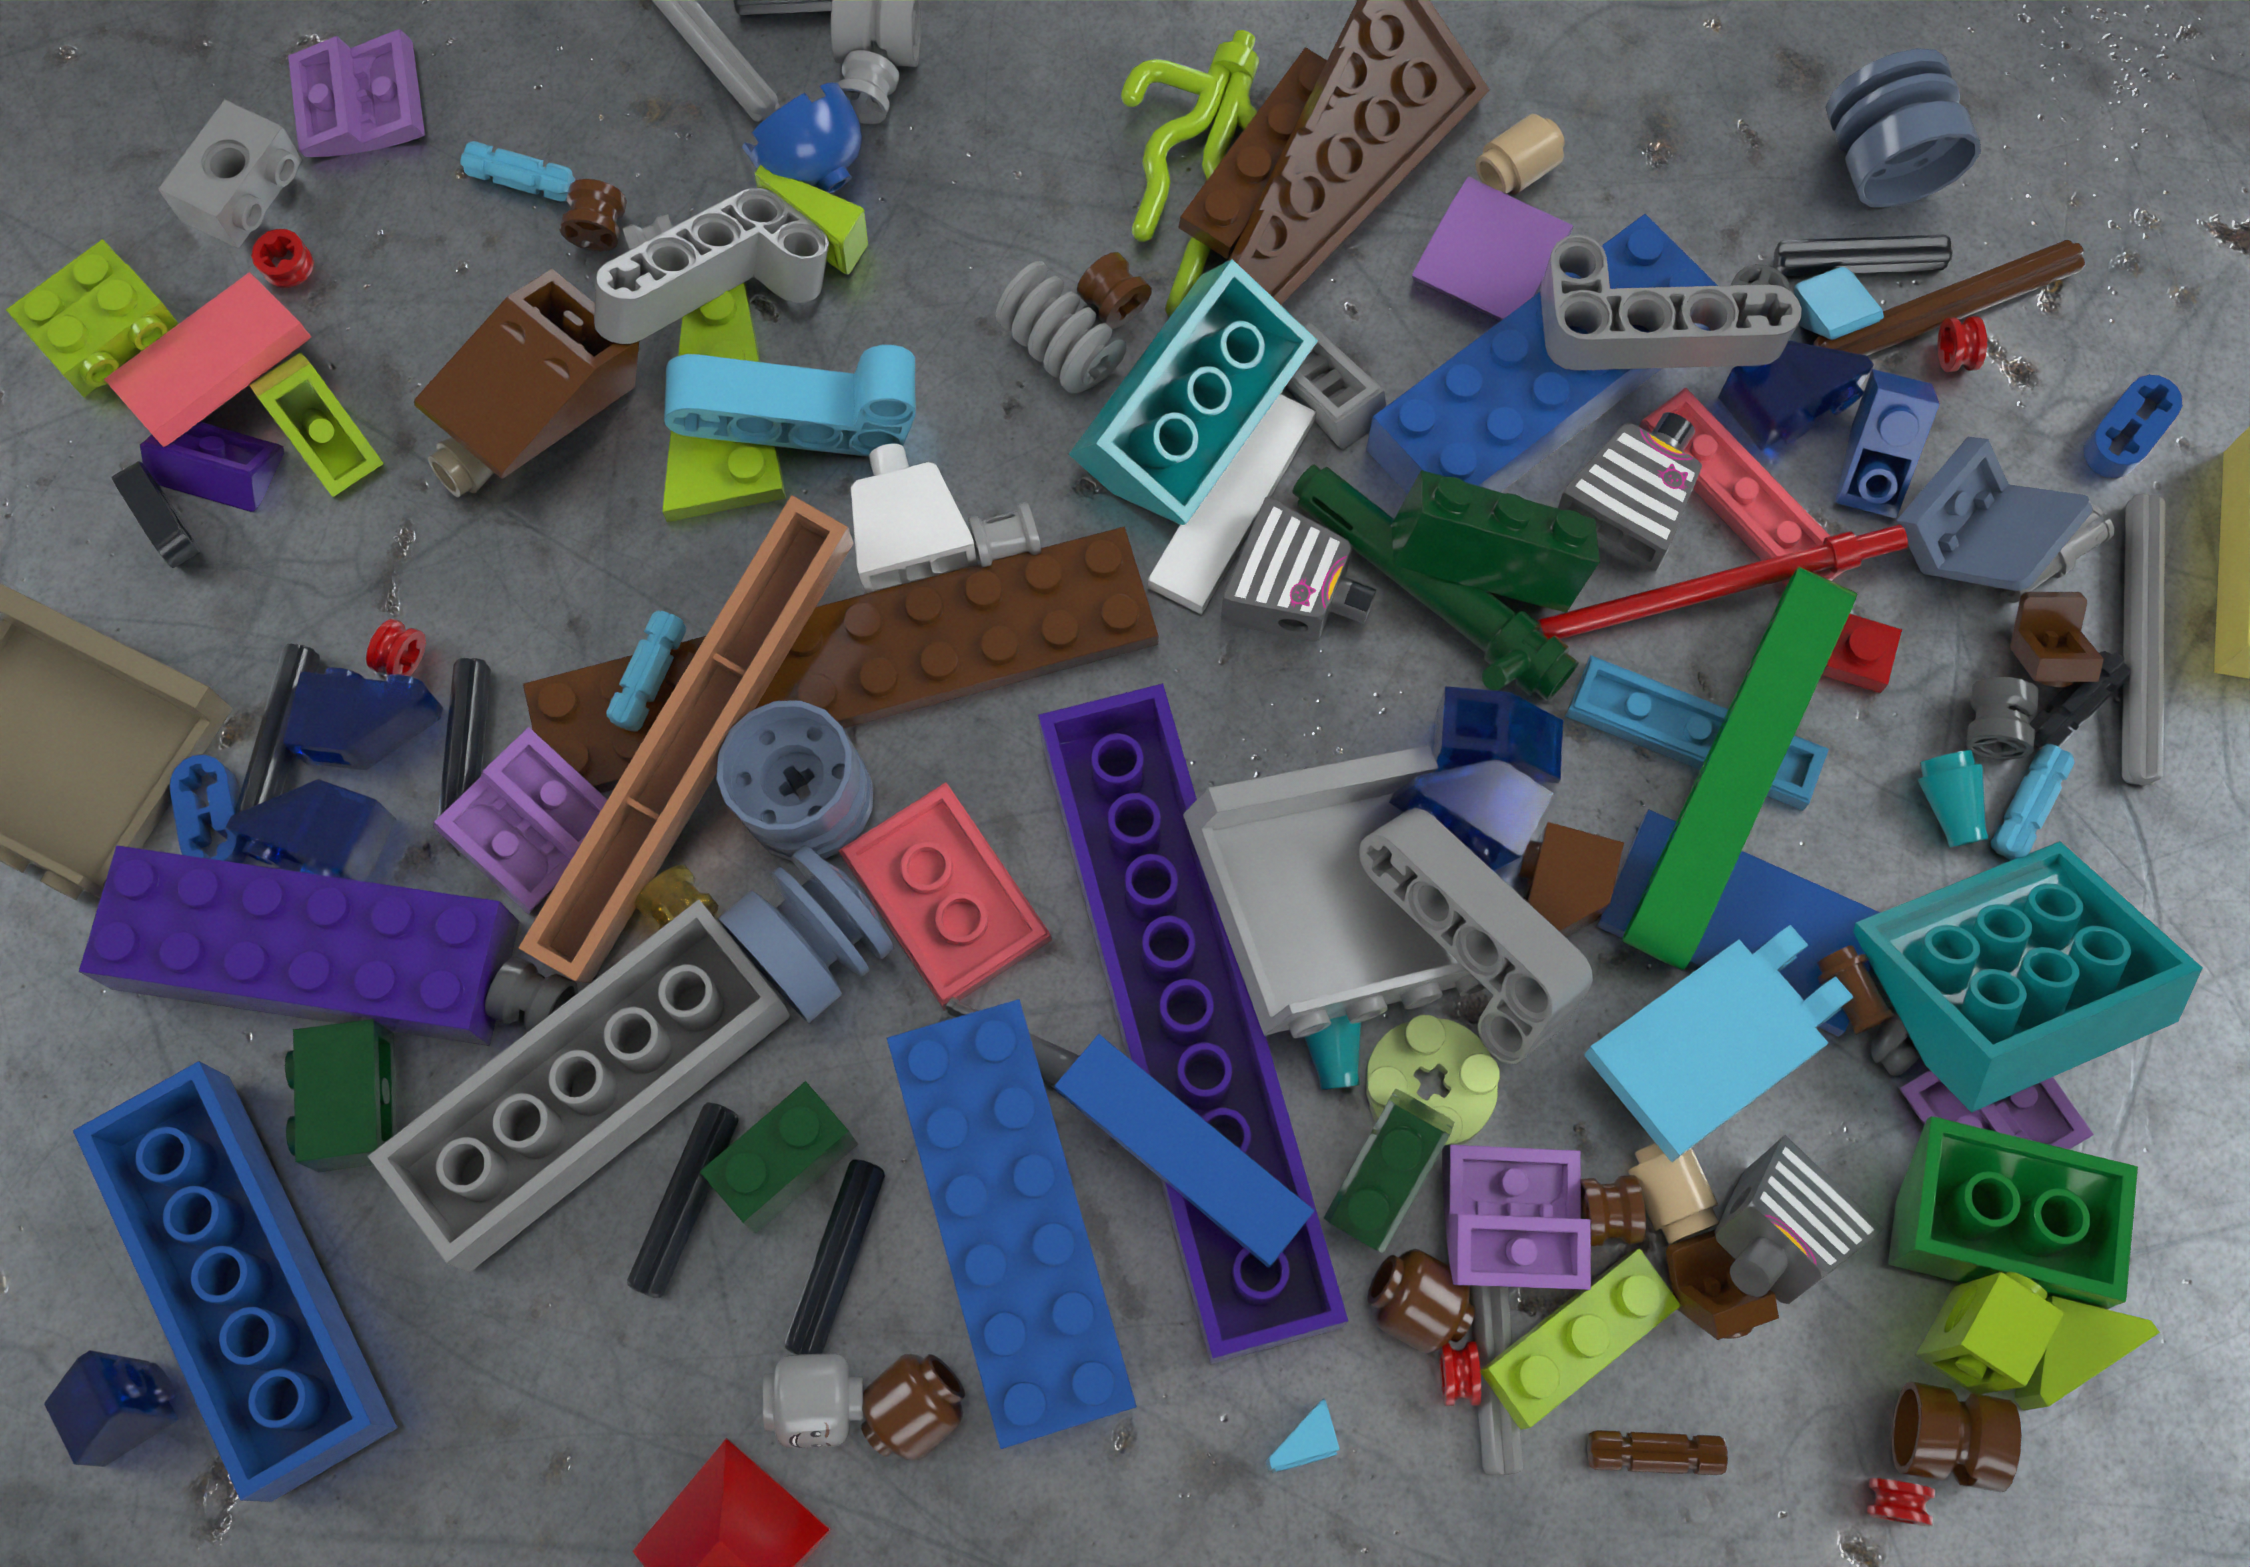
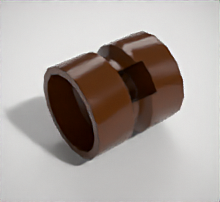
[1891,1382,2022,1492]

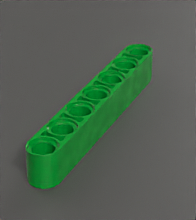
[1621,566,1858,971]

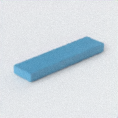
[1565,655,1829,811]

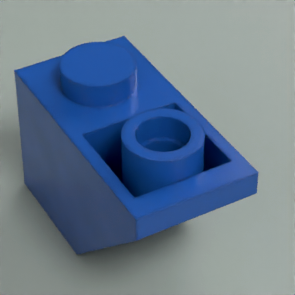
[1836,369,1940,518]

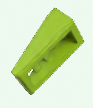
[754,165,869,275]

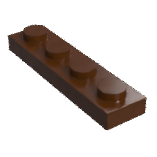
[1178,47,1327,259]

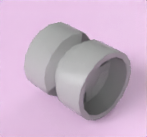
[831,0,921,67]

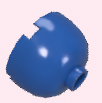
[742,83,863,194]

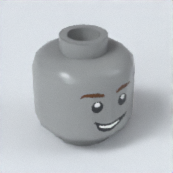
[763,1353,864,1448]

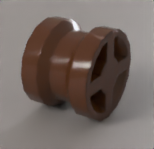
[559,179,627,252]
[1077,252,1152,329]
[1581,1175,1646,1246]

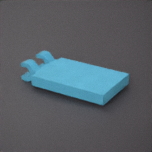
[1584,925,1853,1162]

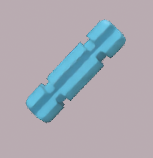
[460,141,575,202]
[606,610,686,731]
[1991,744,2075,860]

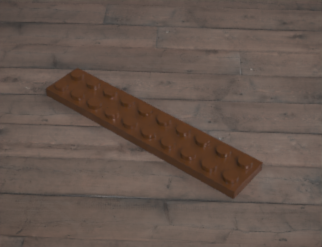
[523,526,1159,793]

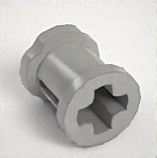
[968,502,1042,568]

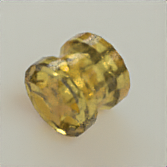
[635,865,719,931]

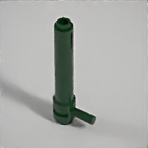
[1292,464,1579,701]

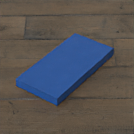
[1596,809,1881,1037]

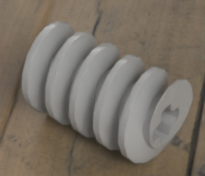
[996,261,1126,393]

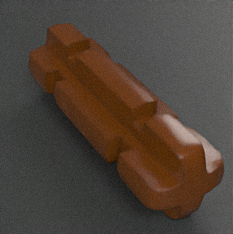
[1587,1430,1728,1475]

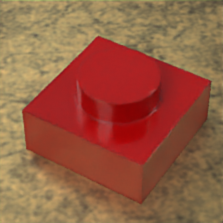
[1822,614,1902,693]

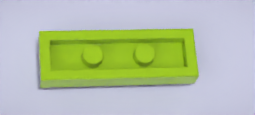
[1480,1249,1681,1430]

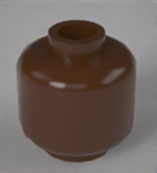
[1367,1249,1475,1353]
[861,1354,965,1460]

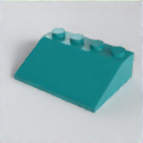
[1853,841,2203,1113]

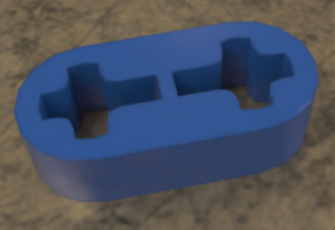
[2084,374,2183,479]
[170,755,248,863]

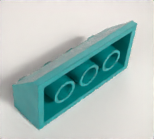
[1068,259,1318,525]

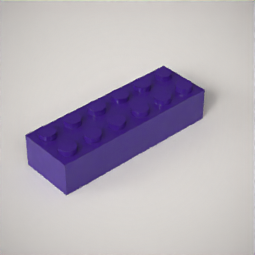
[78,845,520,1046]

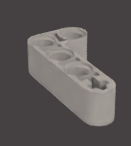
[594,188,829,344]
[1540,235,1802,370]
[1359,808,1593,1064]

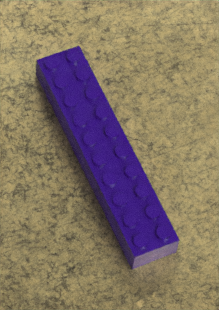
[1038,683,1348,1365]

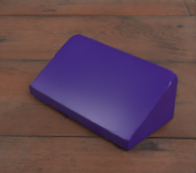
[140,422,284,512]

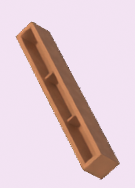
[518,495,854,983]

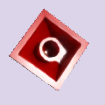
[632,1438,832,1567]

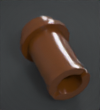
[1817,945,1894,1035]

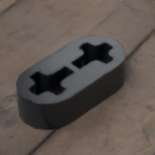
[111,461,201,568]

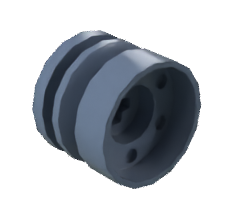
[1825,48,1981,207]
[717,701,873,862]
[717,845,895,1023]

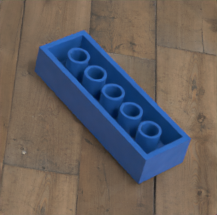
[1366,214,1718,495]
[887,999,1137,1449]
[73,1061,397,1502]

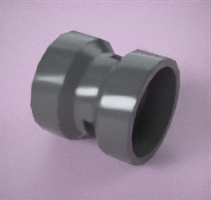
[1966,677,2039,760]
[485,956,578,1032]

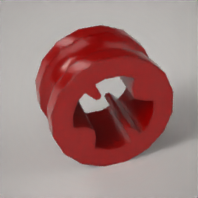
[251,229,314,288]
[1937,316,1987,372]
[366,619,426,682]
[1439,1341,1481,1406]
[1866,1478,1935,1526]

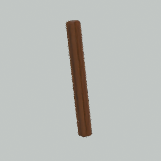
[1813,240,2085,370]

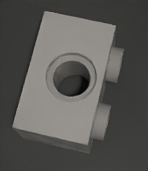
[158,99,303,249]

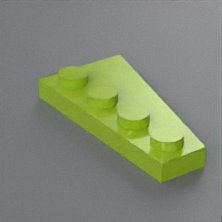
[662,282,786,522]

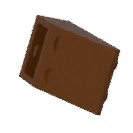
[414,268,640,479]

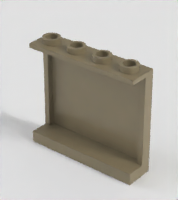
[0,583,233,900]

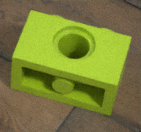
[1915,1272,2065,1394]

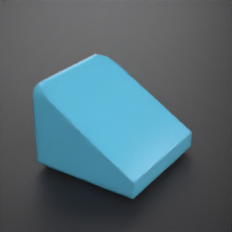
[1794,267,1884,340]
[1265,1399,1340,1474]

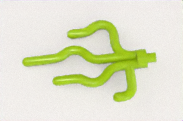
[1121,30,1260,318]

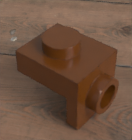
[2010,592,2104,687]
[1666,1230,1779,1340]

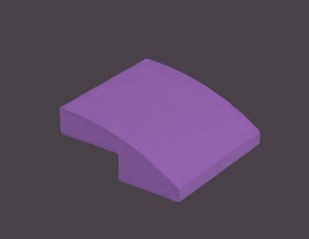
[288,29,425,157]
[1412,176,1574,321]
[433,727,607,915]
[1900,1070,2094,1149]
[1442,1145,1591,1290]

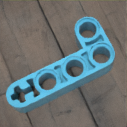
[664,345,916,457]

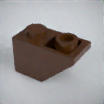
[1517,822,1624,937]

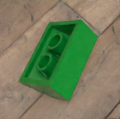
[1888,1116,2138,1309]

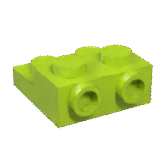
[6,239,179,398]

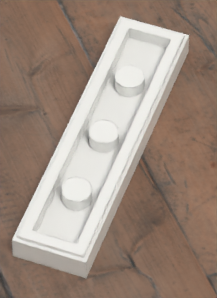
[1148,394,1316,615]

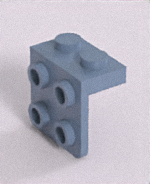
[1896,437,2093,591]

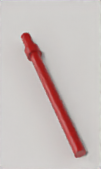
[1537,524,1908,639]

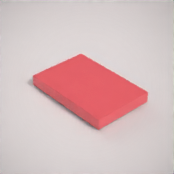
[104,272,311,447]
[838,782,1052,1011]

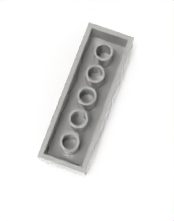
[368,900,791,1273]

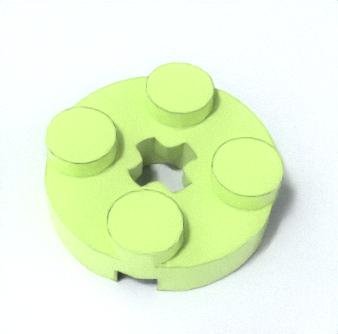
[1365,1015,1500,1145]

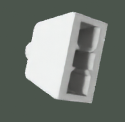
[851,444,977,594]

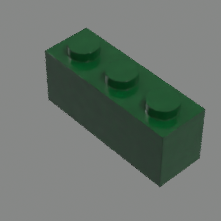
[1392,470,1600,613]

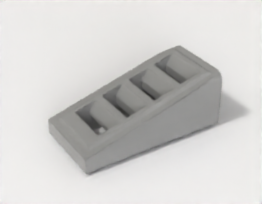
[1285,323,1386,449]

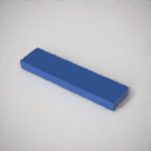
[1054,1034,1314,1268]

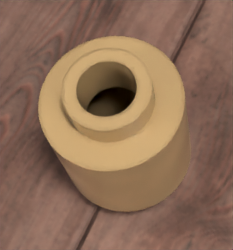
[1475,114,1565,195]
[1628,1143,1719,1244]

